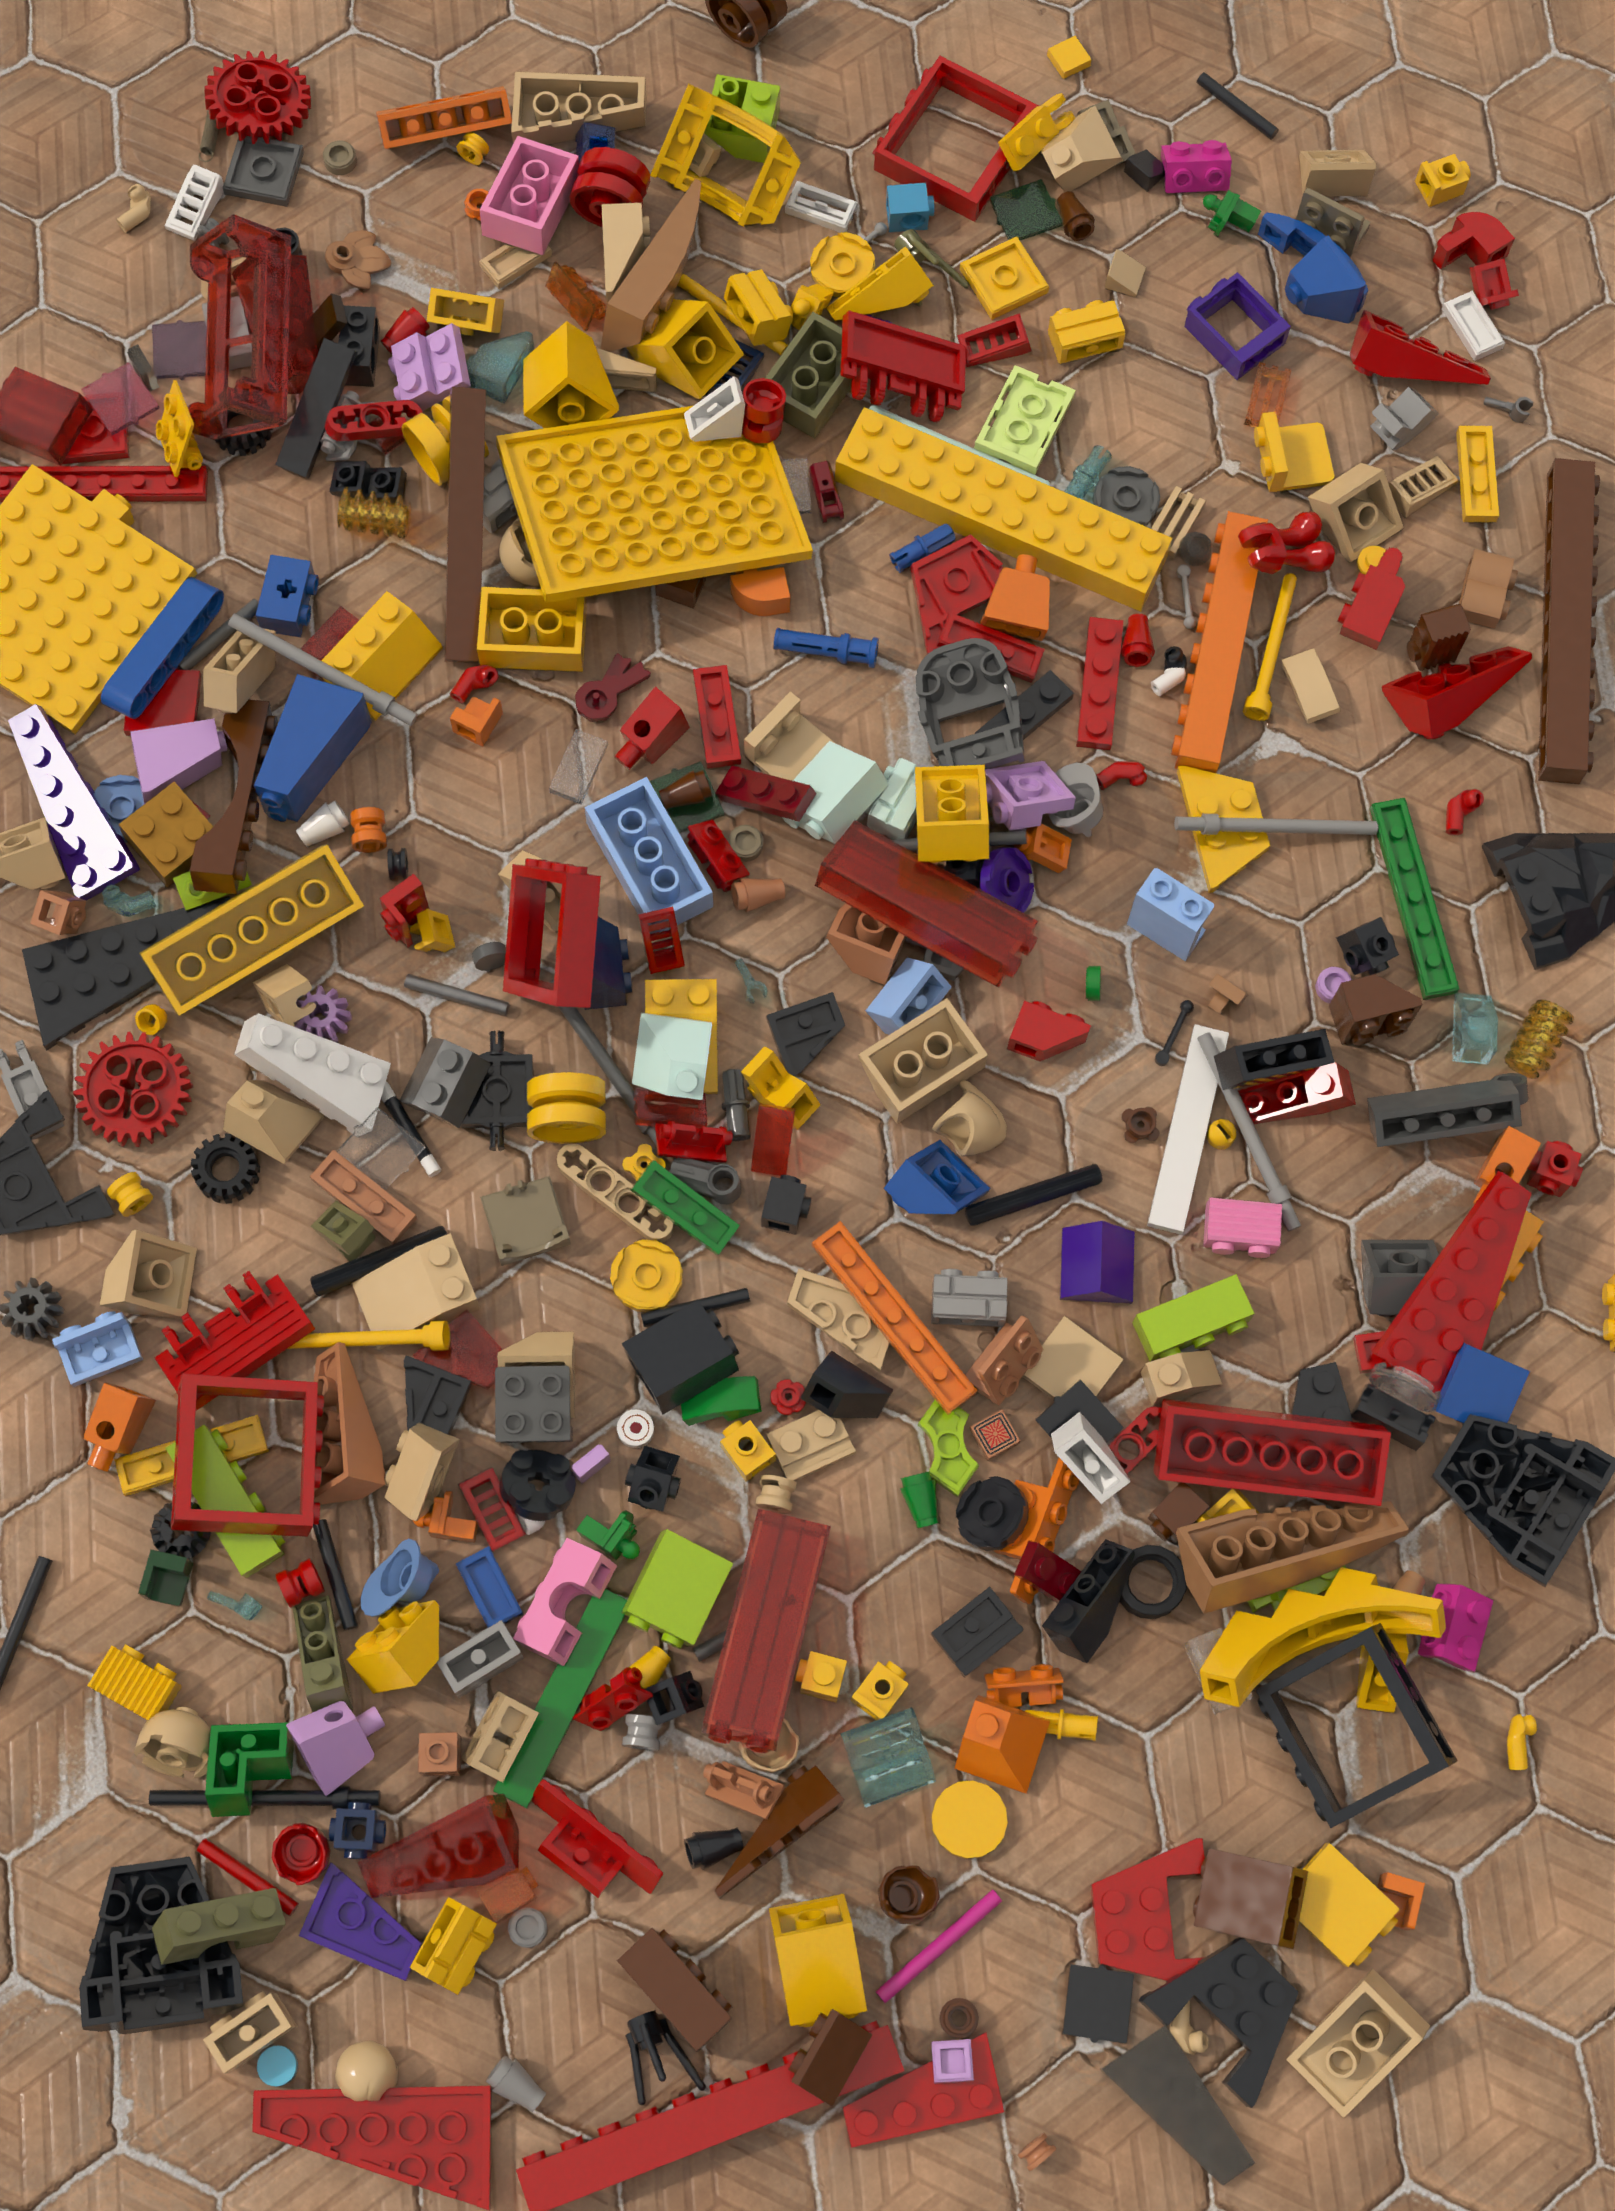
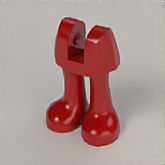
[1238,512,1335,574]

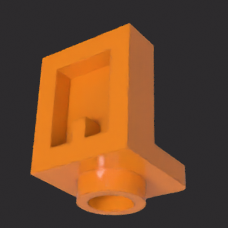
[1014,823,1072,873]

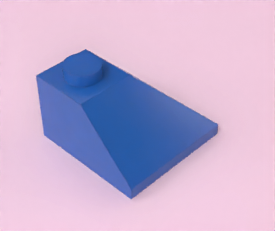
[1285,235,1366,324]
[884,1140,991,1214]

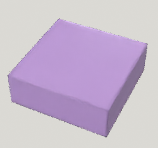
[572,1444,611,1484]
[931,2039,974,2084]

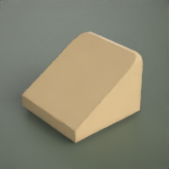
[1105,249,1146,297]

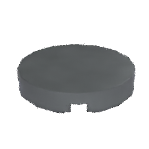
[1092,466,1160,526]

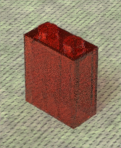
[0,367,94,466]

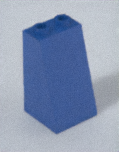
[254,674,371,822]

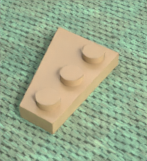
[787,1268,890,1373]

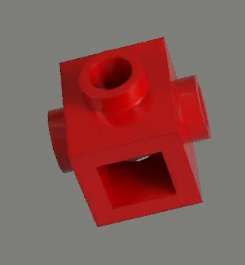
[1526,1141,1583,1197]

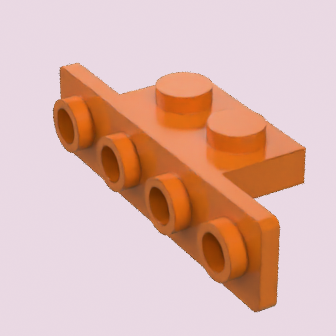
[994,1458,1080,1604]

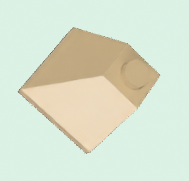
[1041,106,1123,192]
[0,817,66,890]
[223,1080,324,1164]
[100,1230,197,1319]
[497,1332,575,1418]

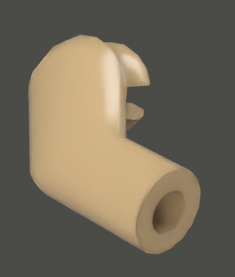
[116,184,151,233]
[1169,1999,1209,2055]

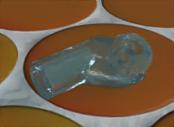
[102,885,157,917]

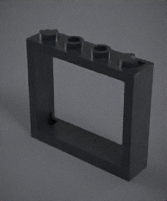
[1256,1623,1458,1828]

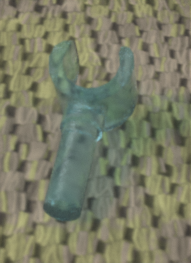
[735,958,768,1004]
[207,1591,262,1620]

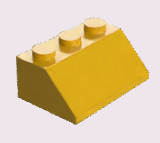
[321,591,443,721]

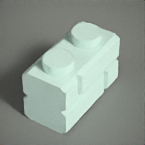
[864,758,917,840]

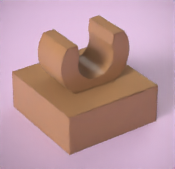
[1208,973,1248,1015]

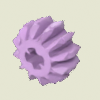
[294,985,352,1043]

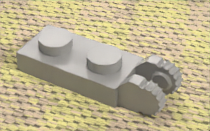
[0,1040,64,1140]

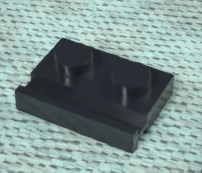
[930,1587,1024,1678]

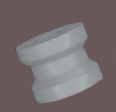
[622,1714,663,1751]

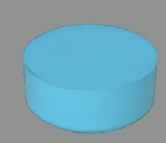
[257,2046,298,2087]

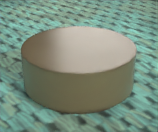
[323,141,357,175]
[728,825,763,862]

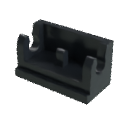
[1351,1383,1436,1451]

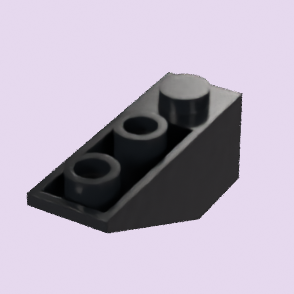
[1042,1539,1135,1663]

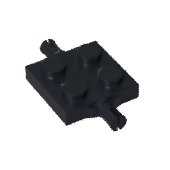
[461,1030,533,1151]

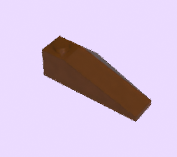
[715,1765,844,1899]

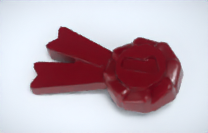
[575,653,651,722]

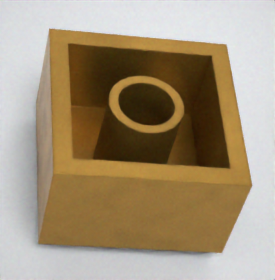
[119,781,213,887]

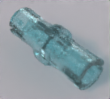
[1064,445,1112,500]

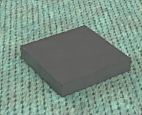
[223,136,304,207]

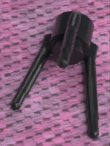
[625,2010,706,2105]

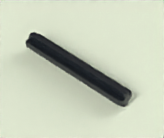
[965,1164,1103,1226]
[310,1226,447,1296]

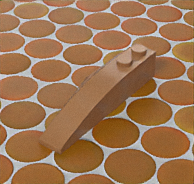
[601,179,701,352]
[1176,1501,1409,1614]

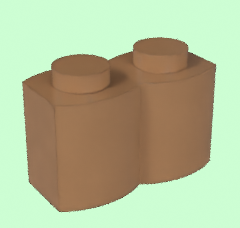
[1458,549,1518,629]

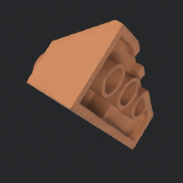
[826,852,938,985]
[313,1342,385,1505]

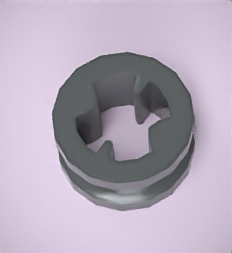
[197,218,229,252]

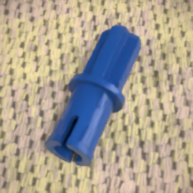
[889,524,956,573]

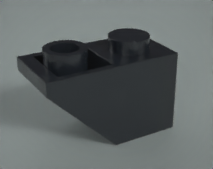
[801,1351,893,1418]

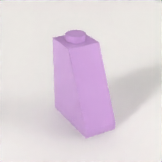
[130,718,227,804]

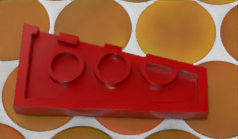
[842,2032,1004,2148]

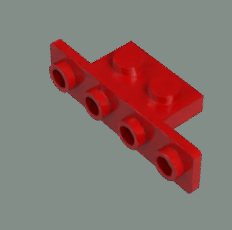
[532,1779,664,1898]

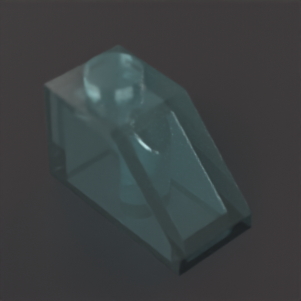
[466,331,534,404]
[1452,993,1498,1065]

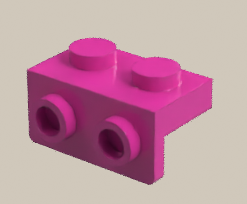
[1161,140,1232,193]
[1418,1584,1494,1672]

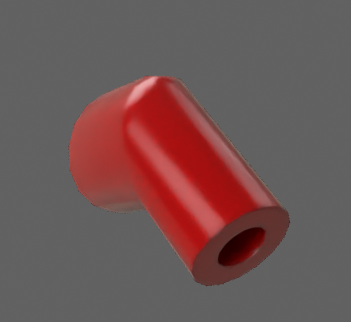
[449,665,499,703]
[1445,789,1484,835]

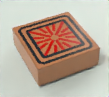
[970,1409,1020,1461]

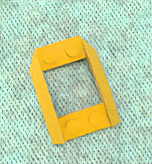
[650,83,801,227]

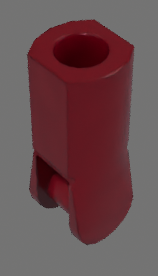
[808,461,844,523]

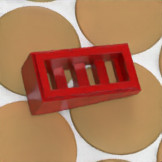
[957,313,1032,367]
[638,906,685,974]
[458,1467,526,1552]

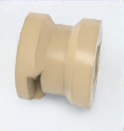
[755,1475,797,1513]

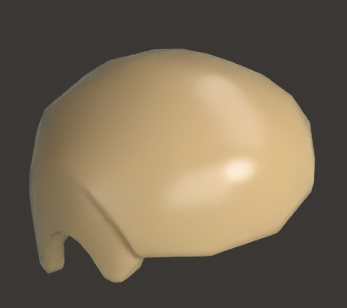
[739,1717,799,1773]
[335,2041,398,2101]

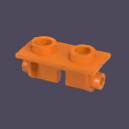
[984,1664,1063,1707]

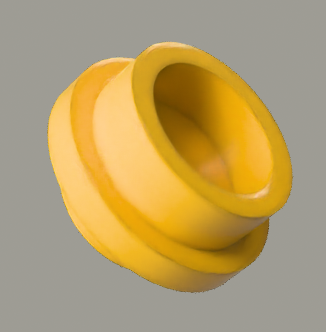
[1357,546,1385,574]

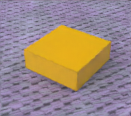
[1047,36,1092,79]

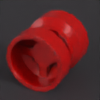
[275,1558,325,1608]

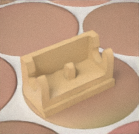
[253,964,316,1027]

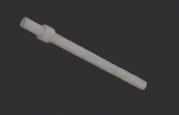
[228,613,418,726]
[1174,813,1378,835]
[1197,1032,1301,1232]

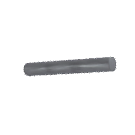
[404,974,510,1016]

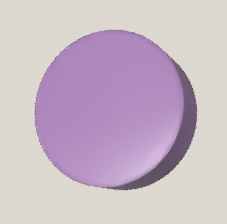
[1315,967,1352,1004]

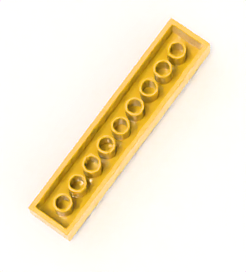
[835,407,1173,612]

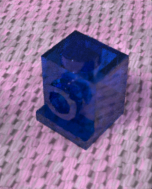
[575,122,615,164]

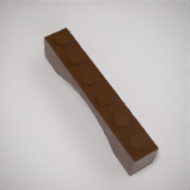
[190,699,278,894]

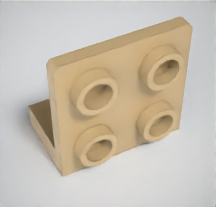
[744,692,836,781]

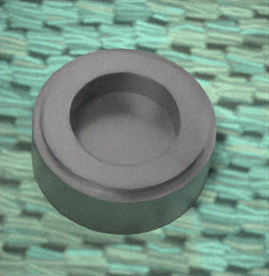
[508,1907,547,1948]

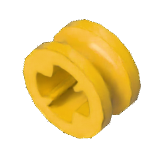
[456,132,490,165]

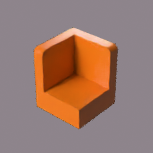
[450,697,503,747]
[1377,1872,1425,1931]

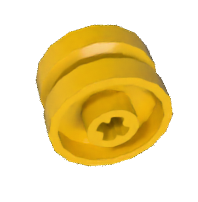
[527,1072,606,1144]

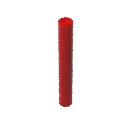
[196,1838,299,1916]

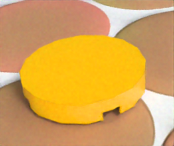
[810,232,876,298]
[610,1239,683,1312]
[931,1780,1008,1859]

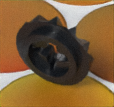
[150,1502,211,1559]

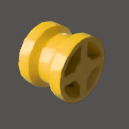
[107,1172,154,1217]

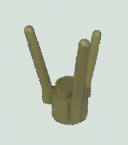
[894,229,969,306]

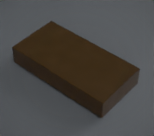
[297,293,347,362]

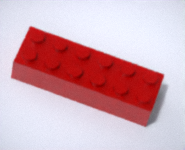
[1153,1399,1391,1506]

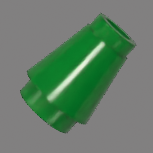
[899,1471,939,1528]

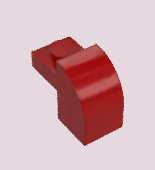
[1432,212,1515,270]

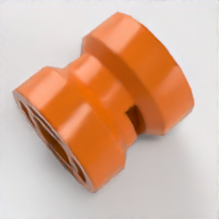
[350,807,387,853]

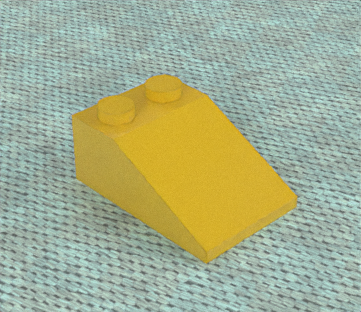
[915,765,989,863]
[645,979,718,1095]

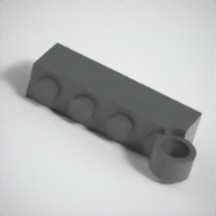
[1367,1073,1529,1147]

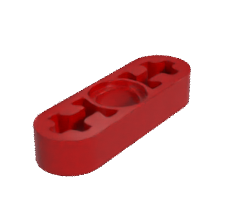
[325,400,423,442]
[1108,1407,1162,1475]

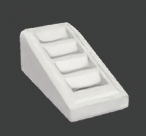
[165,165,224,241]

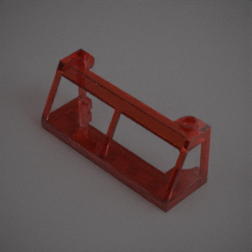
[187,214,291,440]

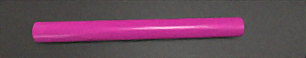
[875,1889,1002,2004]

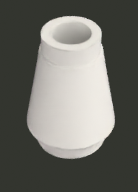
[296,801,350,847]

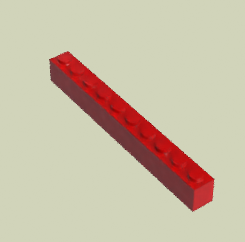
[516,2020,905,2211]

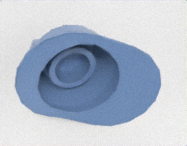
[361,1539,439,1617]

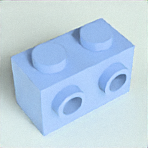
[865,957,952,1035]

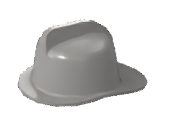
[1049,762,1104,837]

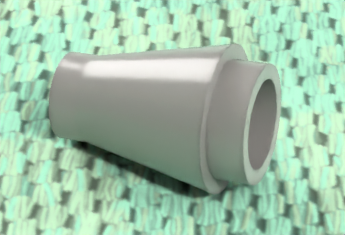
[486,2055,546,2112]

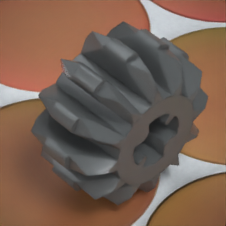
[0,1278,64,1341]

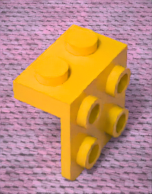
[1254,412,1334,492]

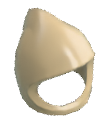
[932,1080,1007,1156]

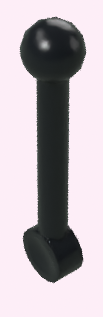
[1155,1000,1194,1066]

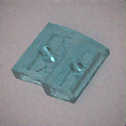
[840,1707,936,1808]

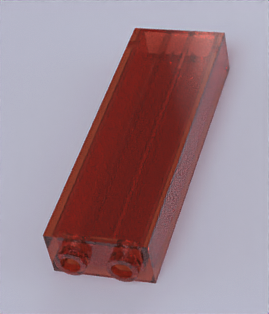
[815,820,1038,988]
[702,1509,831,1753]

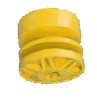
[401,395,489,486]

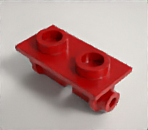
[687,820,750,892]
[655,1121,733,1163]
[573,1667,653,1731]

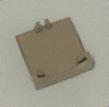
[480,1176,571,1266]

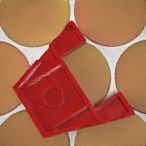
[910,534,1004,654]
[1091,1838,1205,1981]

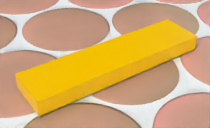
[114,1415,269,1496]

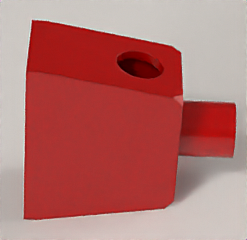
[614,686,690,770]

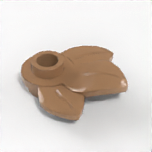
[325,230,391,289]

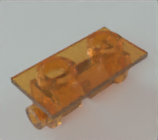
[546,262,606,331]

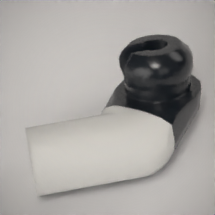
[1150,646,1187,696]

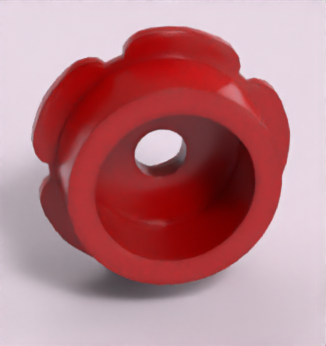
[770,1379,806,1415]

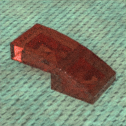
[751,1103,796,1176]

